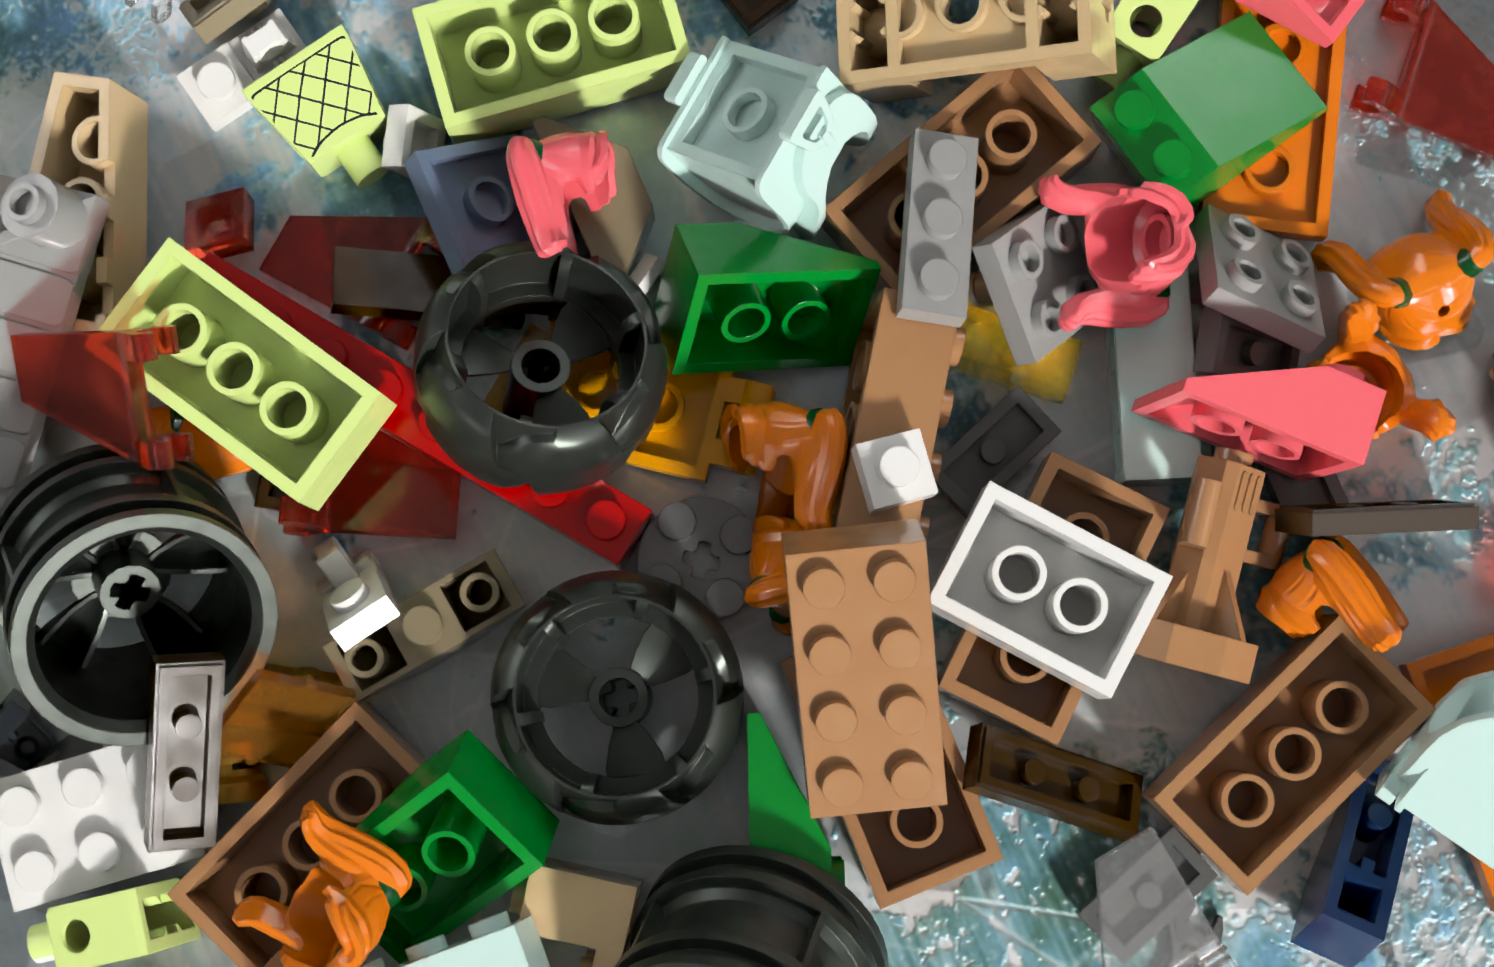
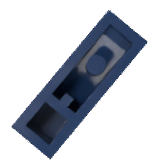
[1290,759,1414,967]

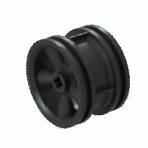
[0,441,278,746]
[615,845,889,967]

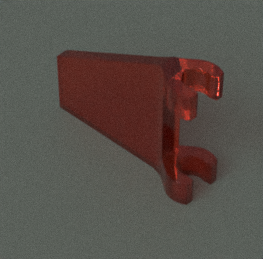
[1349,0,1494,160]
[259,215,444,351]
[10,325,196,470]
[278,430,461,540]

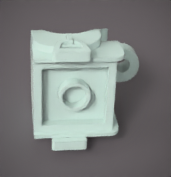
[657,35,878,240]
[1375,670,1494,870]

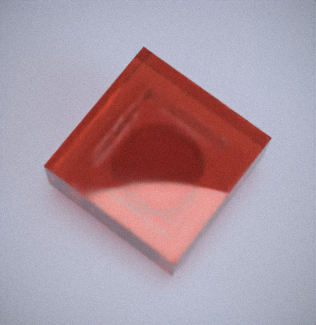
[184,187,255,261]

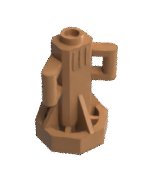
[1134,446,1289,684]

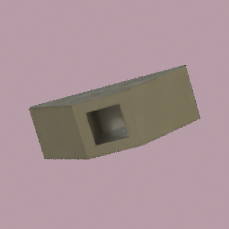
[532,116,655,276]
[322,548,527,703]

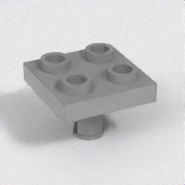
[969,200,1098,366]
[1193,204,1326,354]

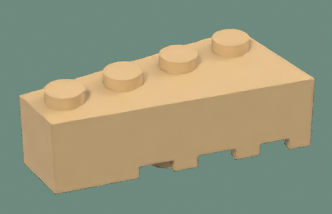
[29,71,148,344]

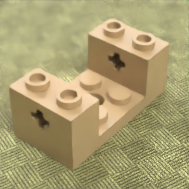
[836,0,1117,103]
[509,857,644,967]

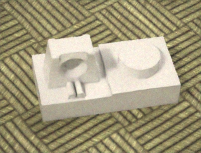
[175,8,306,133]
[313,536,400,652]

